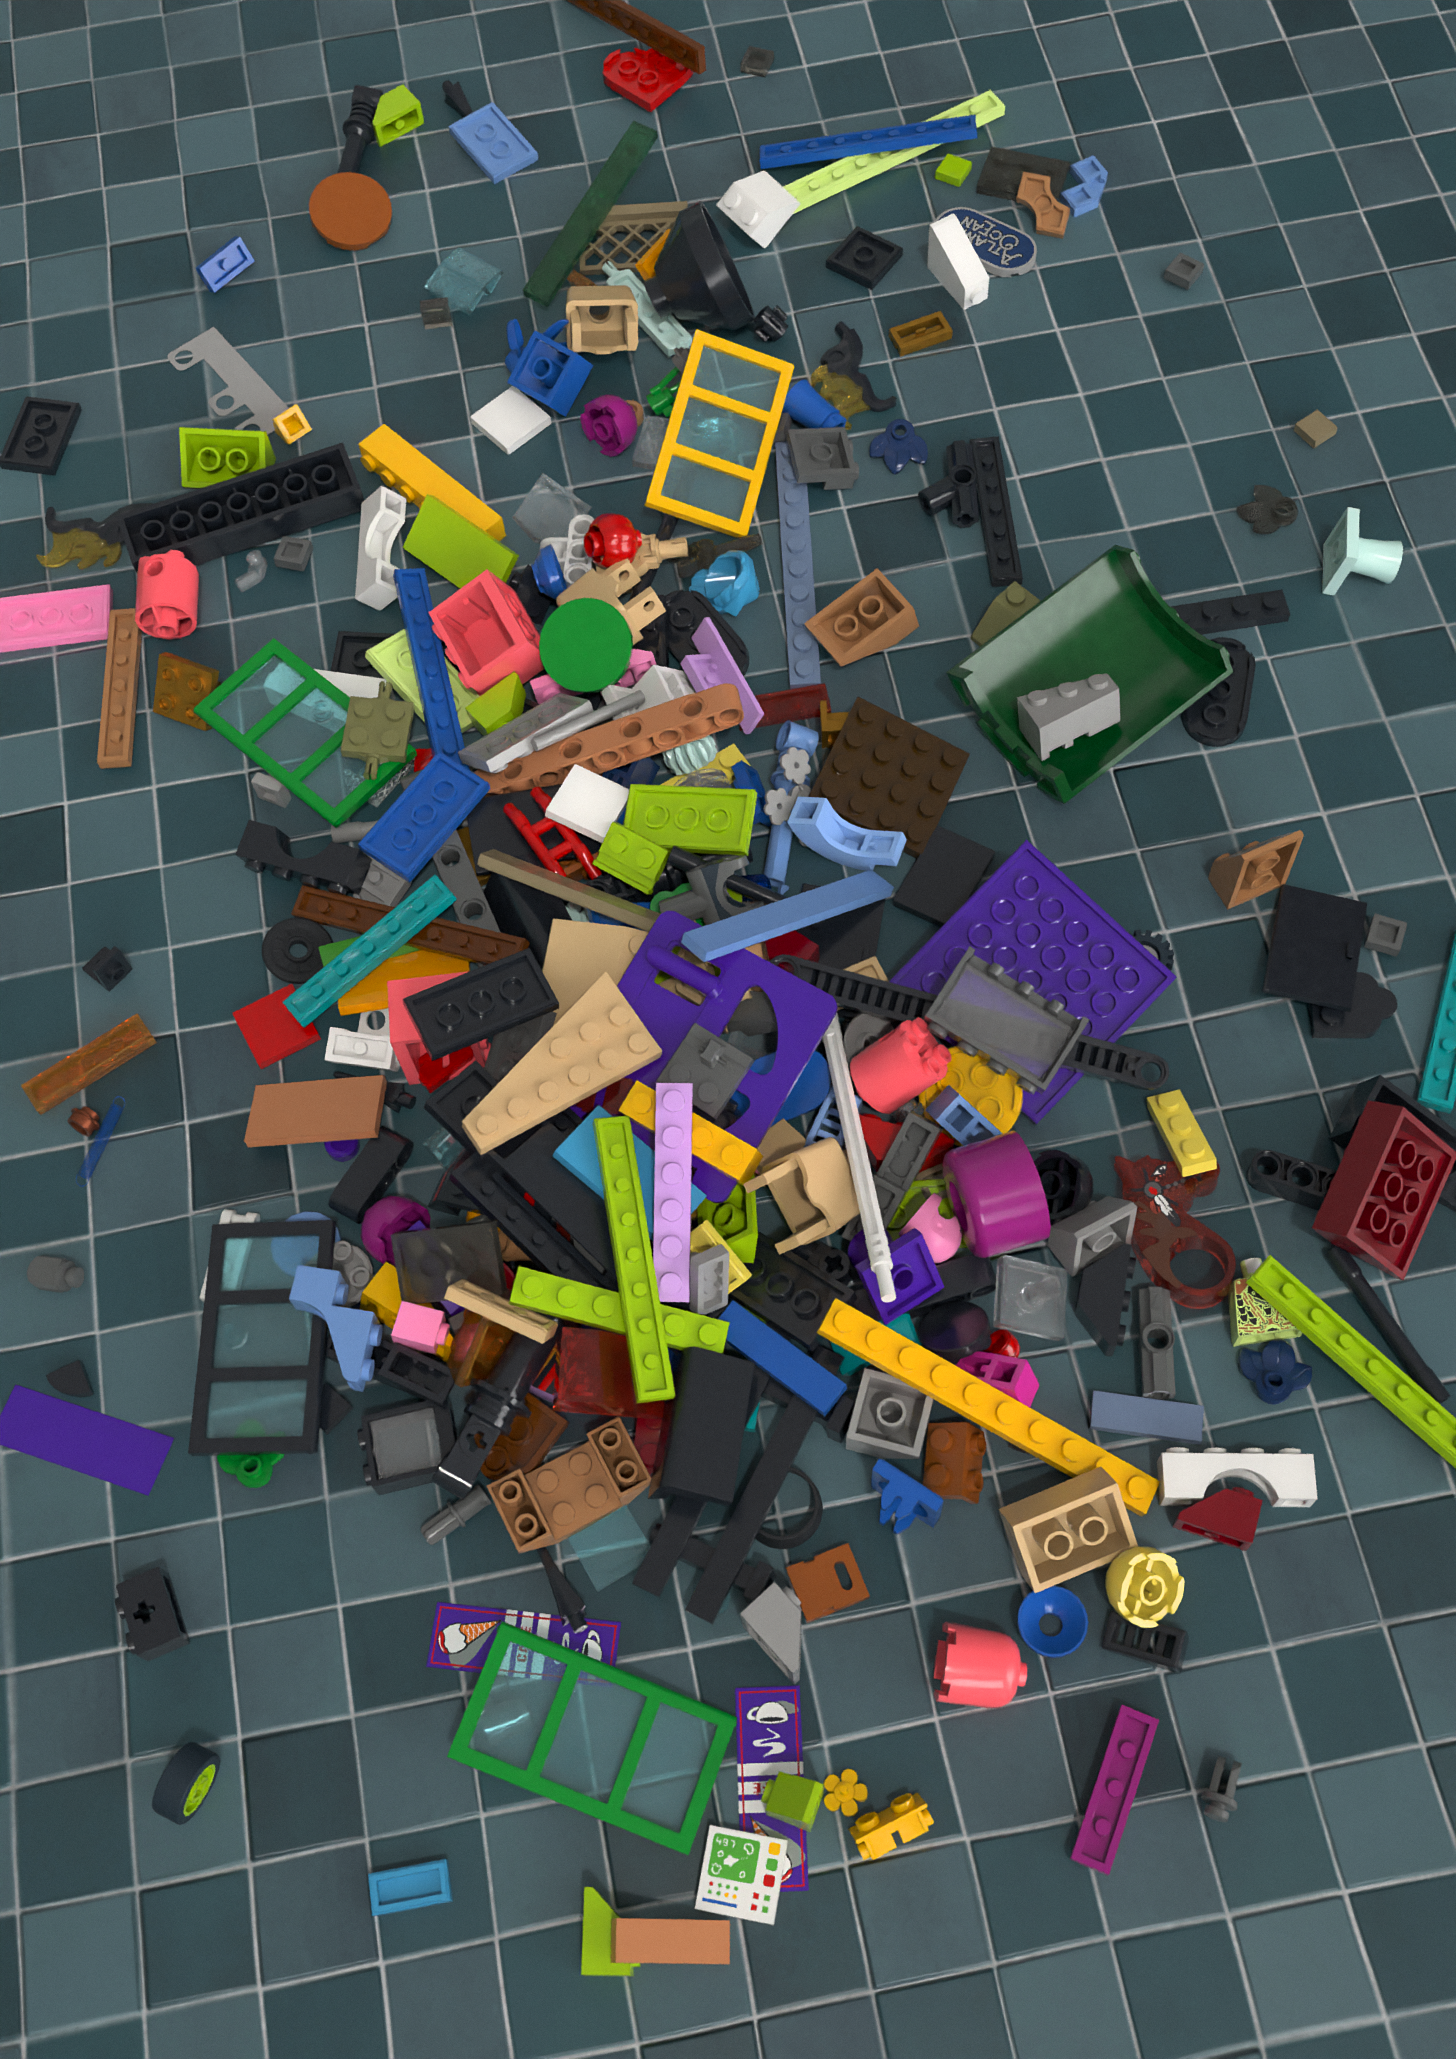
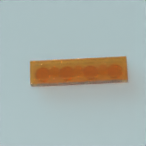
[21,1014,157,1115]

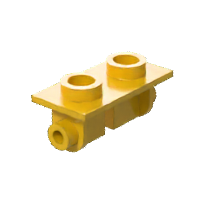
[848,1792,934,1861]

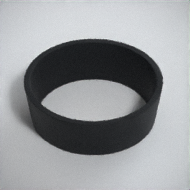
[756,1467,823,1549]

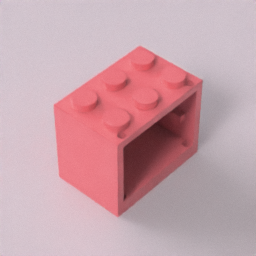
[428,569,545,696]
[387,971,491,1085]

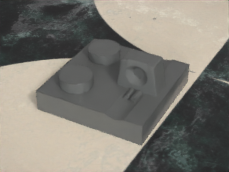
[657,1023,755,1120]

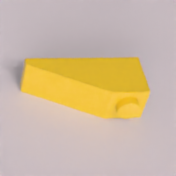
[360,1262,456,1364]

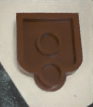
[474,1393,570,1481]

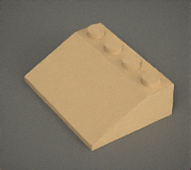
[542,919,649,1026]

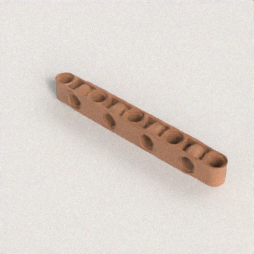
[474,683,744,797]

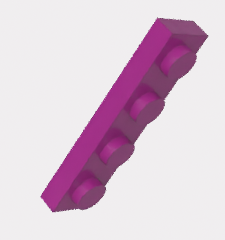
[1069,1705,1159,1876]

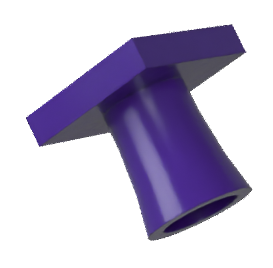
[848,1228,944,1325]

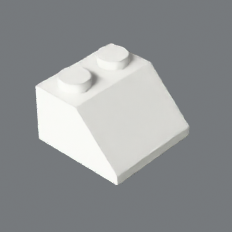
[717,170,801,248]

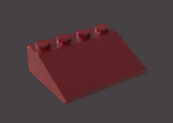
[1312,1100,1456,1280]

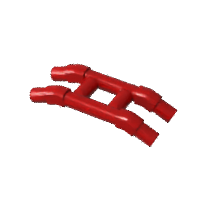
[503,787,602,880]

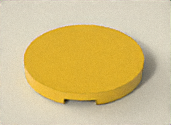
[919,1046,1023,1146]

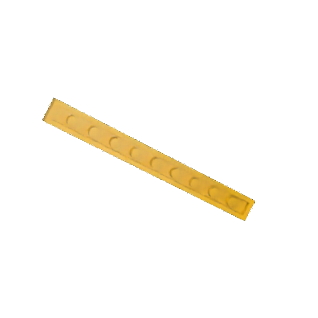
[816,1298,1160,1516]

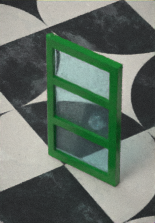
[193,638,417,828]
[447,1621,737,1855]

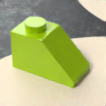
[372,84,424,147]
[465,671,526,736]
[761,1771,824,1832]
[581,1887,641,1976]

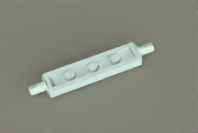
[602,261,692,357]

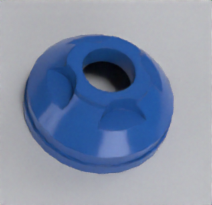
[531,544,567,600]
[1017,1586,1088,1658]

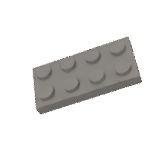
[457,693,594,773]

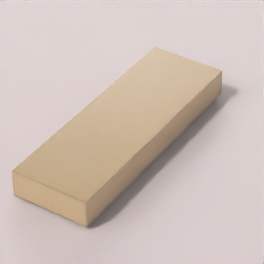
[444,1279,558,1344]

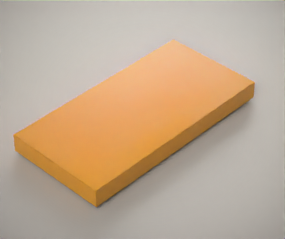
[338,950,471,1016]

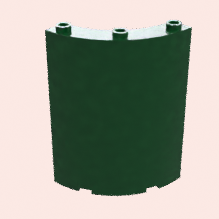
[946,545,1233,804]

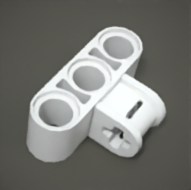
[540,514,596,588]

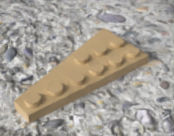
[462,971,662,1155]

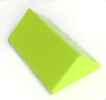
[179,427,276,488]
[697,1174,758,1263]

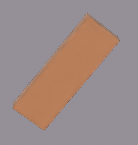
[611,1918,730,1965]

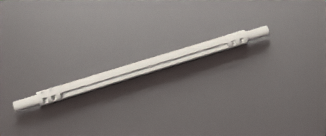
[822,1013,896,1302]

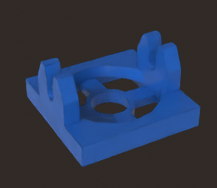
[871,1459,944,1535]

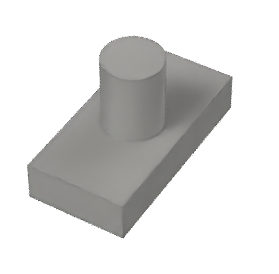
[690,1244,729,1316]

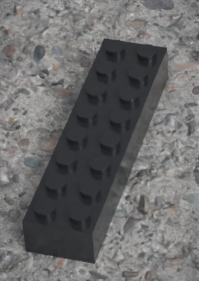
[116,442,364,573]

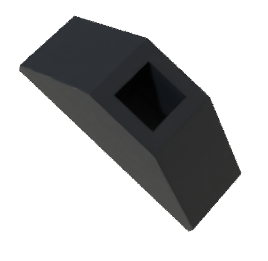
[1074,1243,1136,1357]

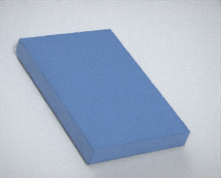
[449,102,538,184]

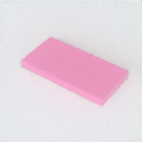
[0,584,113,653]

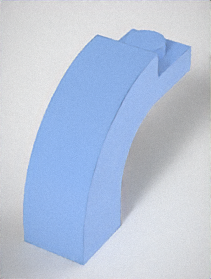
[787,796,907,871]

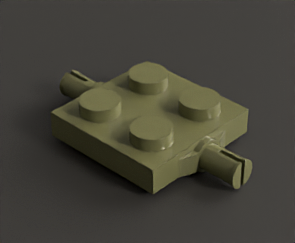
[341,681,414,780]

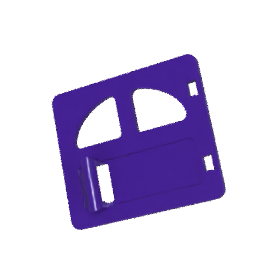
[570,911,838,1203]

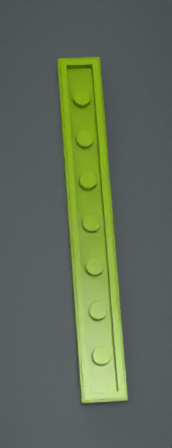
[592,1116,675,1403]
[1246,1255,1456,1469]

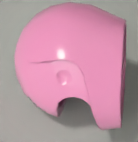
[899,1193,962,1263]

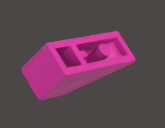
[955,1351,1039,1407]

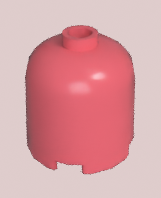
[933,1622,1027,1708]

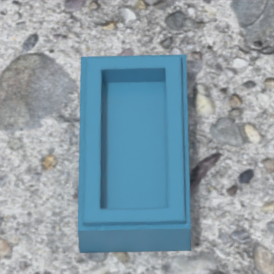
[368,1859,453,1917]

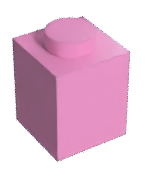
[391,1301,450,1355]

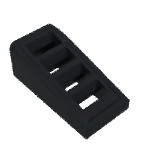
[1102,1611,1189,1674]

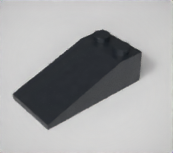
[1328,1075,1456,1212]

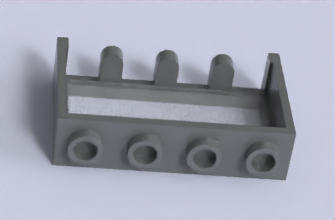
[924,946,1089,1095]

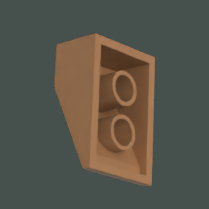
[804,568,919,667]
[1208,830,1304,910]

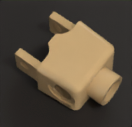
[566,285,638,354]
[556,558,666,645]
[743,1137,860,1254]

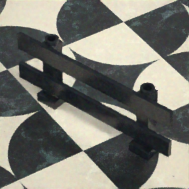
[632,1322,855,1625]

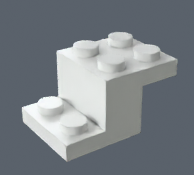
[601,665,696,720]

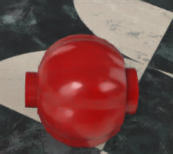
[584,513,642,569]

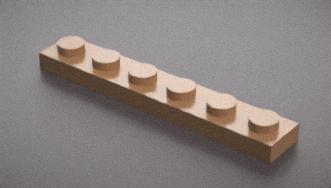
[97,608,142,769]

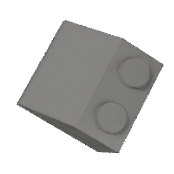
[1048,1196,1137,1277]
[740,1582,802,1685]

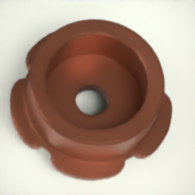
[67,1106,100,1137]

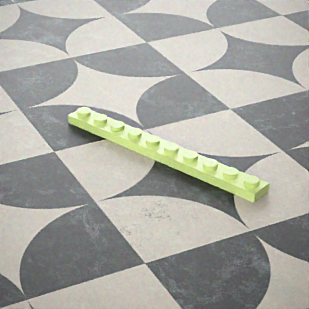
[783,90,1005,214]

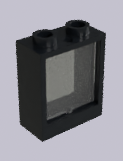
[357,1397,458,1495]

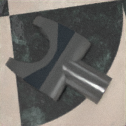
[659,855,765,926]

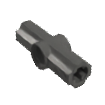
[1137,1286,1175,1400]

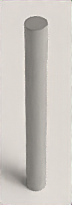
[531,690,645,751]

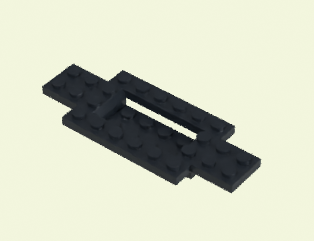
[424,1061,728,1356]

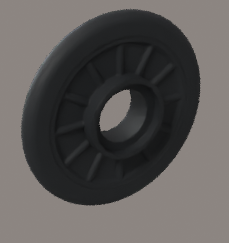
[262,918,333,984]

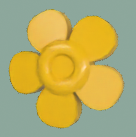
[824,1769,868,1817]

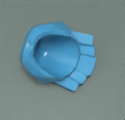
[689,550,760,617]

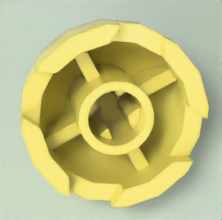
[1105,1547,1185,1628]

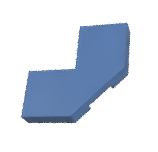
[1060,155,1108,217]

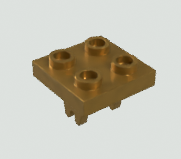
[153,652,221,731]

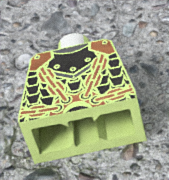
[1228,1258,1302,1347]

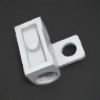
[325,1008,400,1072]

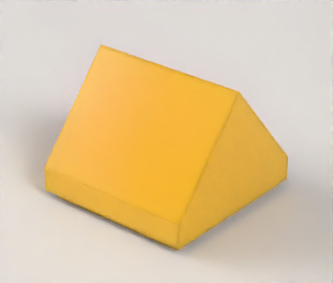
[272,404,312,445]

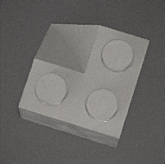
[846,1368,934,1459]

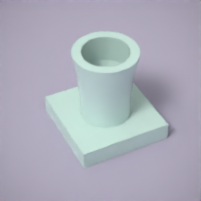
[1322,507,1403,596]

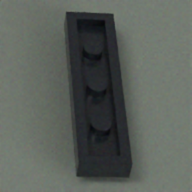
[1170,589,1290,635]

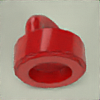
[982,1329,1020,1358]

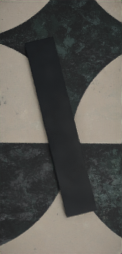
[969,436,1023,587]

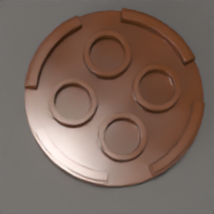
[309,172,392,250]

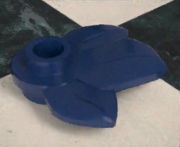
[870,419,928,475]
[1239,1339,1312,1405]

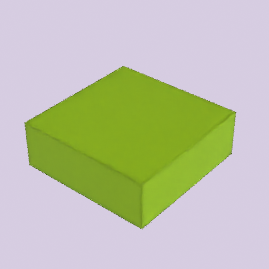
[935,154,972,187]

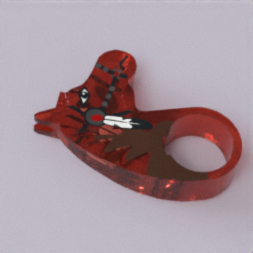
[1114,1155,1236,1309]

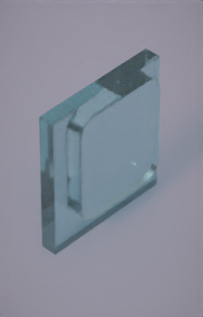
[568,1505,650,1592]

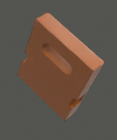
[786,1543,870,1623]

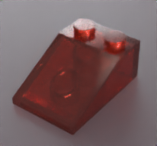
[553,1327,664,1420]

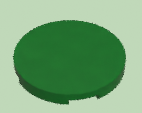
[539,598,633,693]

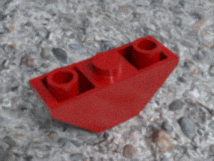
[859,1114,955,1173]

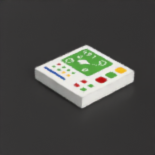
[695,1825,788,1925]

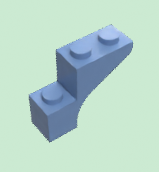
[289,1265,383,1392]

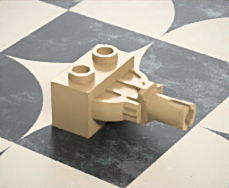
[596,532,689,594]

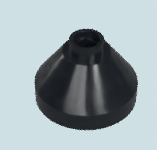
[644,201,755,330]

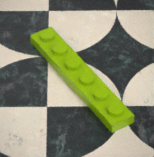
[508,1266,730,1354]

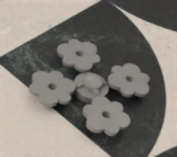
[763,747,817,847]

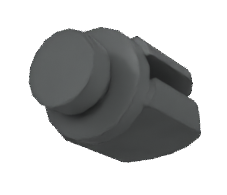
[27,1255,84,1293]
[1201,1755,1242,1822]

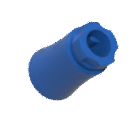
[782,379,847,429]

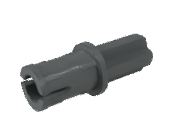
[420,1484,491,1545]

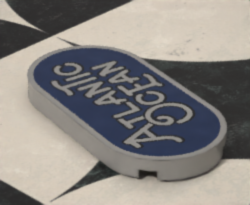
[935,207,1037,277]

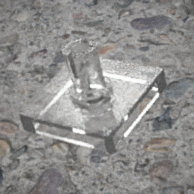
[993,1255,1067,1341]

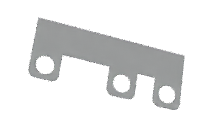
[167,327,289,435]

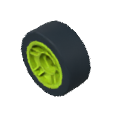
[152,1742,220,1825]

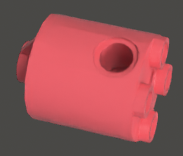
[135,550,199,639]
[850,1017,952,1114]

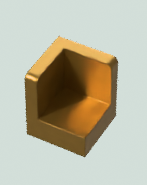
[820,700,849,748]

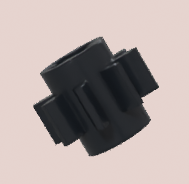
[753,305,788,342]

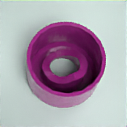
[942,1131,1051,1258]

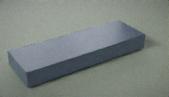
[1089,1391,1204,1445]

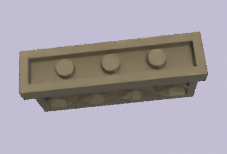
[577,201,688,276]

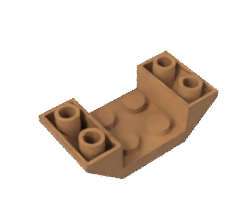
[487,1417,651,1553]

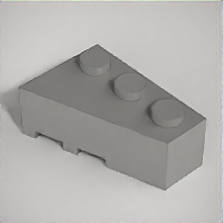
[1017,673,1120,761]

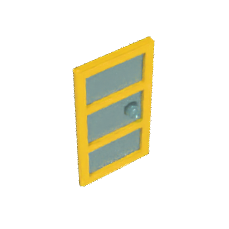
[644,329,794,540]

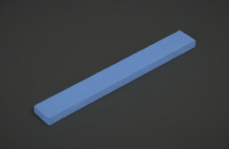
[681,870,894,962]

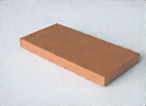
[244,1075,387,1147]

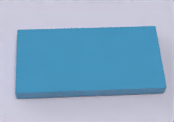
[552,1105,707,1241]

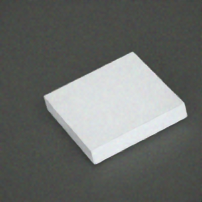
[470,386,552,455]
[545,764,630,843]

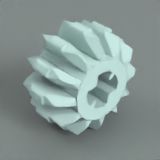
[662,735,717,776]

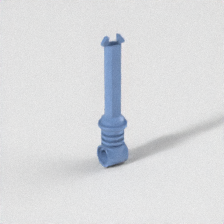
[758,720,819,895]

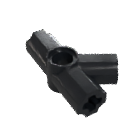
[918,440,979,528]

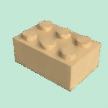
[998,1467,1138,1593]

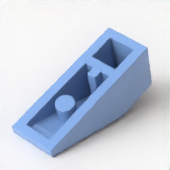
[926,1085,1003,1146]

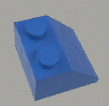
[507,330,594,417]

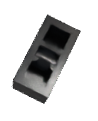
[115,1567,191,1661]

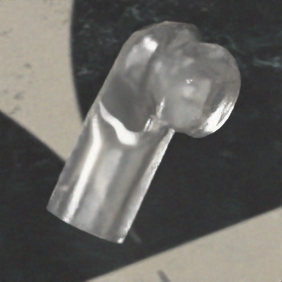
[234,550,267,593]

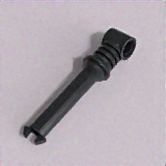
[338,84,383,173]

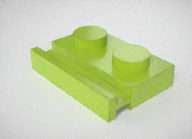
[592,822,671,894]

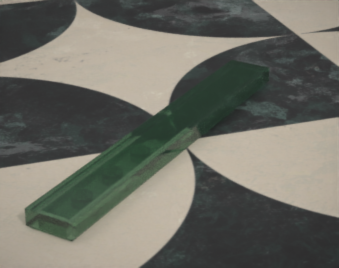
[522,120,658,307]

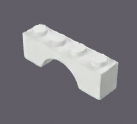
[355,486,406,611]
[1157,1447,1318,1507]

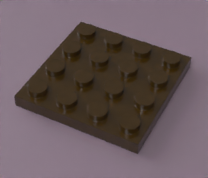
[808,697,970,859]

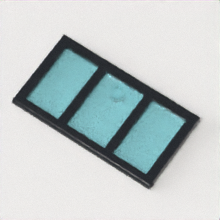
[188,1220,336,1456]

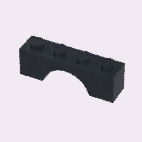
[235,820,372,895]

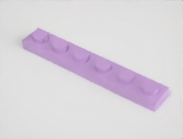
[653,1083,693,1302]

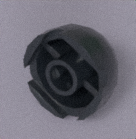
[1034,1150,1094,1221]

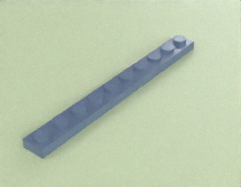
[775,441,821,691]

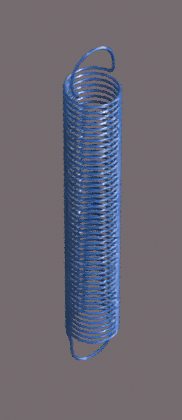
[76,1096,125,1186]

